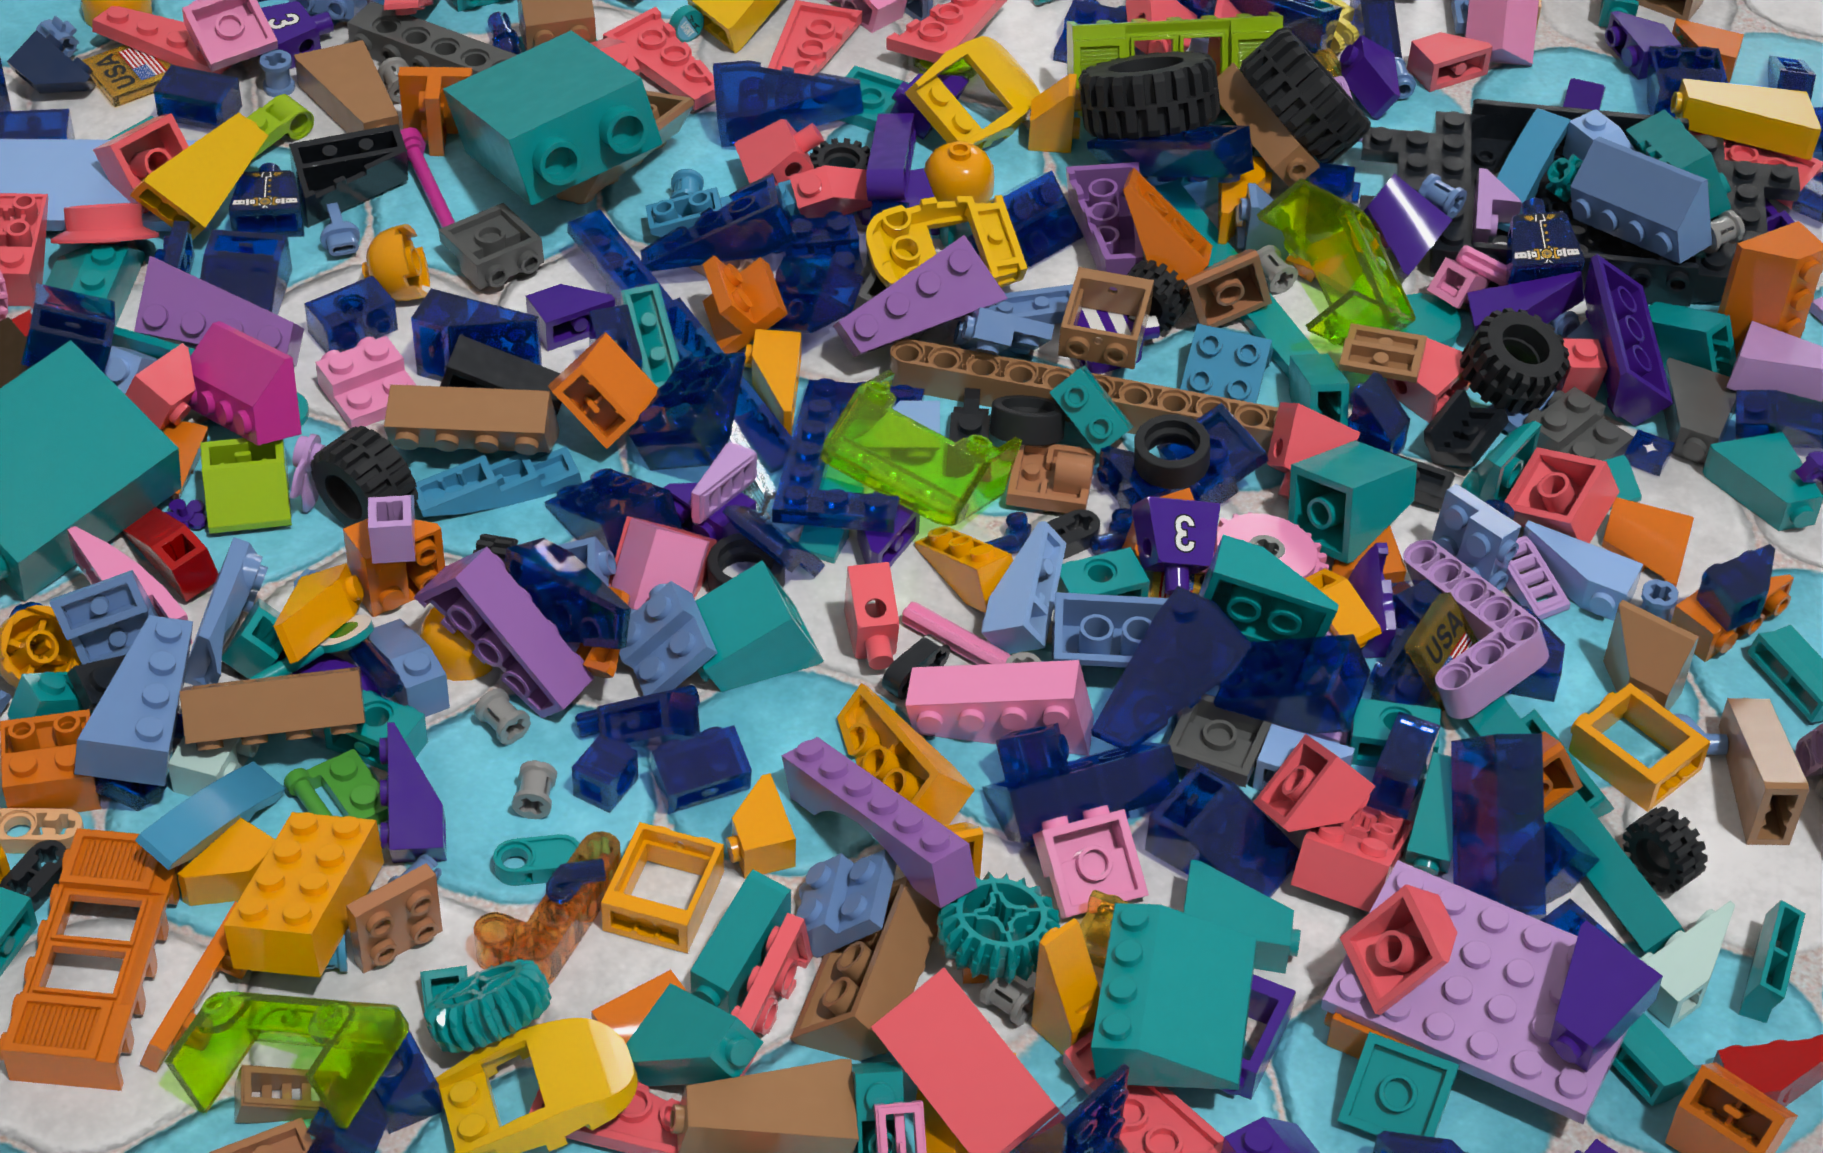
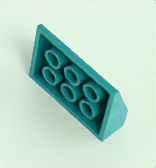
[1091,903,1257,1090]

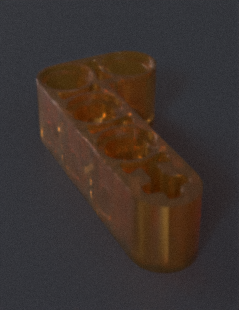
[473,831,621,985]

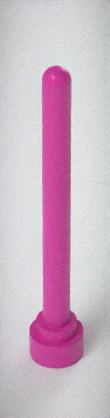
[400,127,455,228]

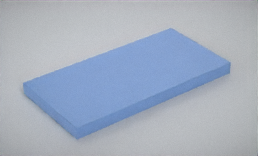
[0,139,210,231]

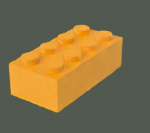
[224,812,384,978]

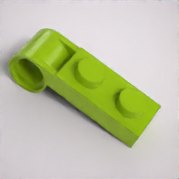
[247,94,314,160]

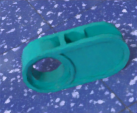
[493,834,583,886]

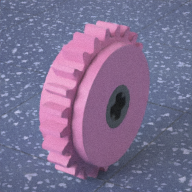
[1201,513,1329,579]

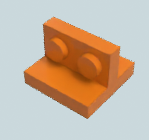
[398,67,473,156]
[702,256,788,358]

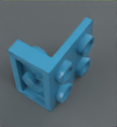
[1180,323,1273,404]

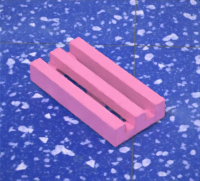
[874,1100,927,1153]

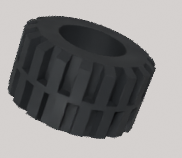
[1460,308,1569,414]
[311,426,418,527]

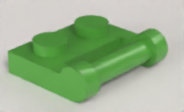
[284,749,389,825]

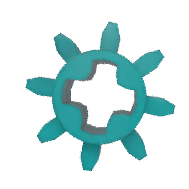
[1546,154,1583,203]

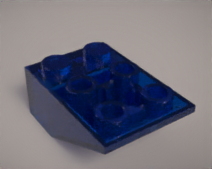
[200,229,292,315]
[21,283,115,373]
[411,288,542,382]
[628,352,746,471]
[544,468,682,558]
[1214,634,1371,734]
[1145,763,1300,898]
[1015,1063,1130,1153]

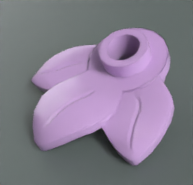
[290,434,326,513]

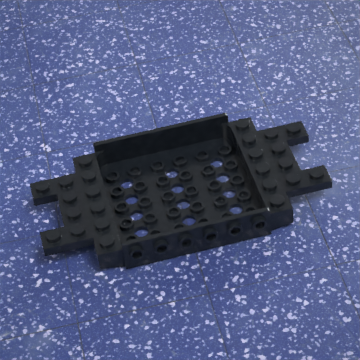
[1358,99,1800,307]

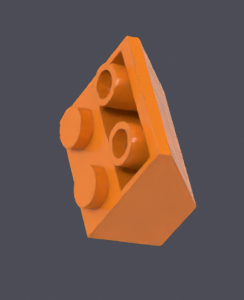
[548,332,660,449]
[343,519,445,617]
[0,709,101,812]
[1665,1062,1798,1153]

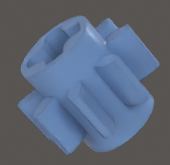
[35,16,79,58]

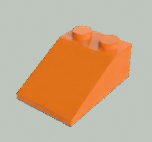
[1123,168,1213,289]

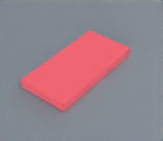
[871,968,1060,1153]

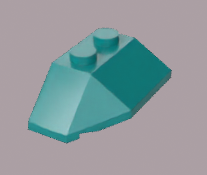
[35,244,145,358]

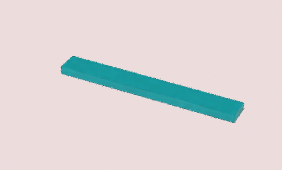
[1154,180,1319,378]
[1465,695,1685,954]

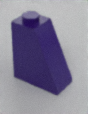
[1549,920,1663,1072]

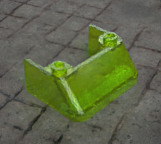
[1257,178,1416,347]
[820,370,1022,526]
[164,991,409,1128]

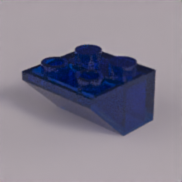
[1647,45,1728,117]
[986,171,1084,268]
[767,256,864,334]

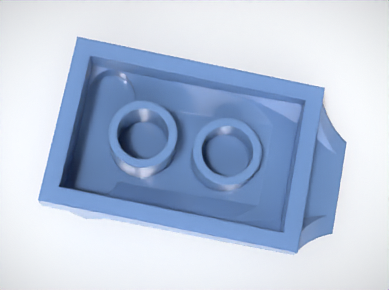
[184,537,268,686]

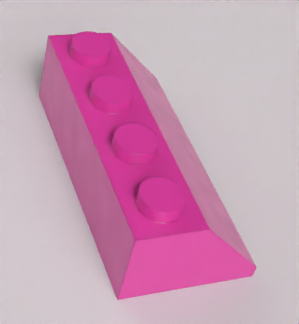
[188,321,302,445]

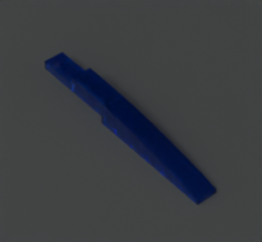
[567,209,805,473]

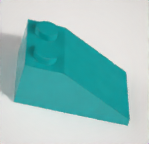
[1192,534,1339,662]

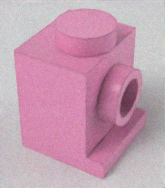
[1427,257,1491,309]

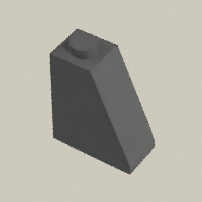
[1663,357,1741,465]

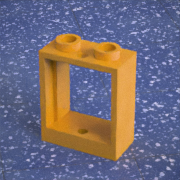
[1569,683,1711,812]
[601,822,724,954]

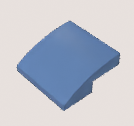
[49,570,158,664]

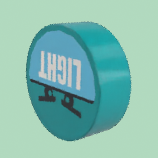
[669,5,704,42]

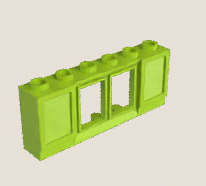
[1067,12,1283,117]

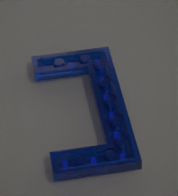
[772,378,925,533]

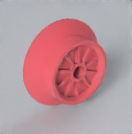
[51,203,159,245]

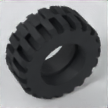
[1240,27,1371,165]
[1078,51,1221,140]

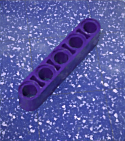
[866,113,916,201]

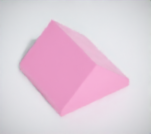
[1465,0,1539,66]
[611,518,710,610]

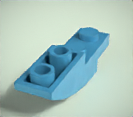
[645,180,800,241]

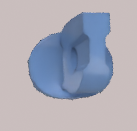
[320,202,360,256]

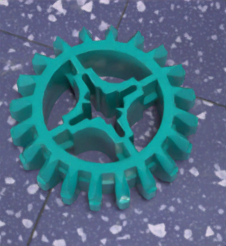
[937,871,1060,985]
[424,959,552,1053]

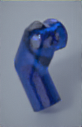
[1090,508,1133,555]
[985,512,1032,555]
[546,858,606,903]

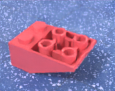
[0,193,48,306]
[1290,805,1414,912]

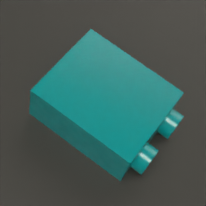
[443,30,663,206]
[0,340,181,602]

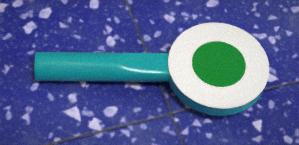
[248,615,374,679]

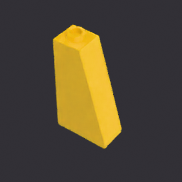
[687,0,781,54]
[1671,79,1822,160]
[130,112,269,242]

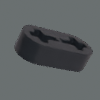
[1033,509,1100,560]
[882,634,950,700]
[0,840,66,912]

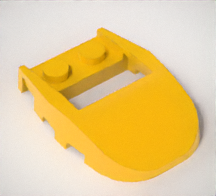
[905,36,1040,149]
[866,195,1028,288]
[435,1018,638,1153]

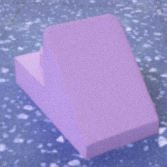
[1471,168,1522,245]

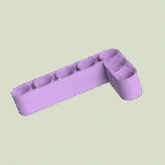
[1403,539,1549,719]

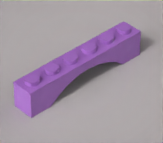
[781,737,977,908]

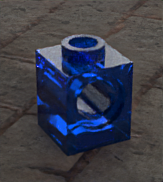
[996,723,1069,783]
[571,734,639,813]

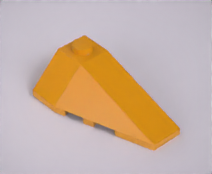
[837,683,975,825]

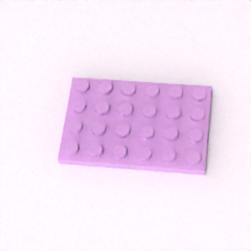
[1321,860,1655,1124]

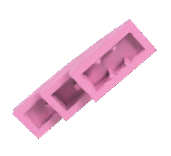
[67,526,192,644]

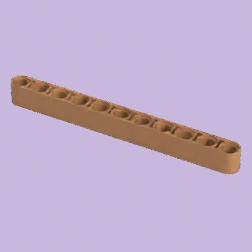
[889,339,1278,459]

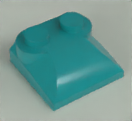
[1461,421,1542,512]

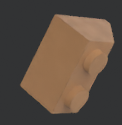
[517,0,596,51]

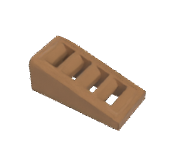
[235,1065,337,1123]

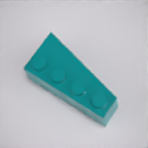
[1626,109,1731,219]

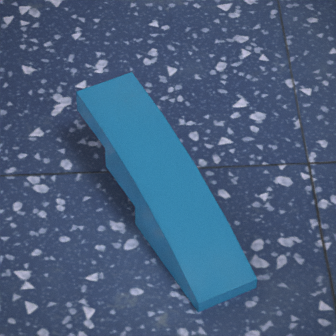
[1497,108,1571,233]
[415,446,583,517]
[135,761,286,870]

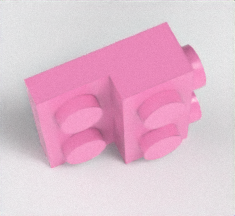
[182,0,278,72]
[315,336,416,429]
[1032,805,1149,919]

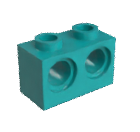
[1049,366,1134,455]

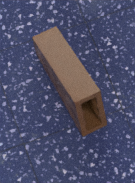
[294,40,400,133]
[1217,62,1320,190]
[1719,698,1810,845]
[670,1059,859,1153]

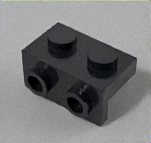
[1424,389,1509,467]

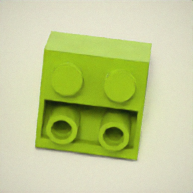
[200,438,292,534]

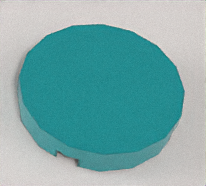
[1385,293,1462,347]

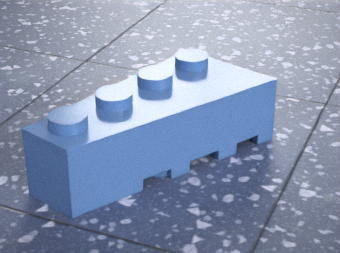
[74,615,193,786]

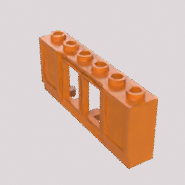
[0,828,189,1091]

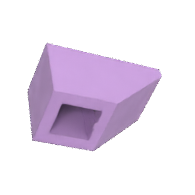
[368,495,415,564]

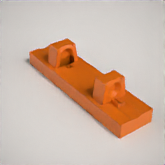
[140,901,248,1073]

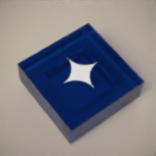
[1624,429,1675,476]

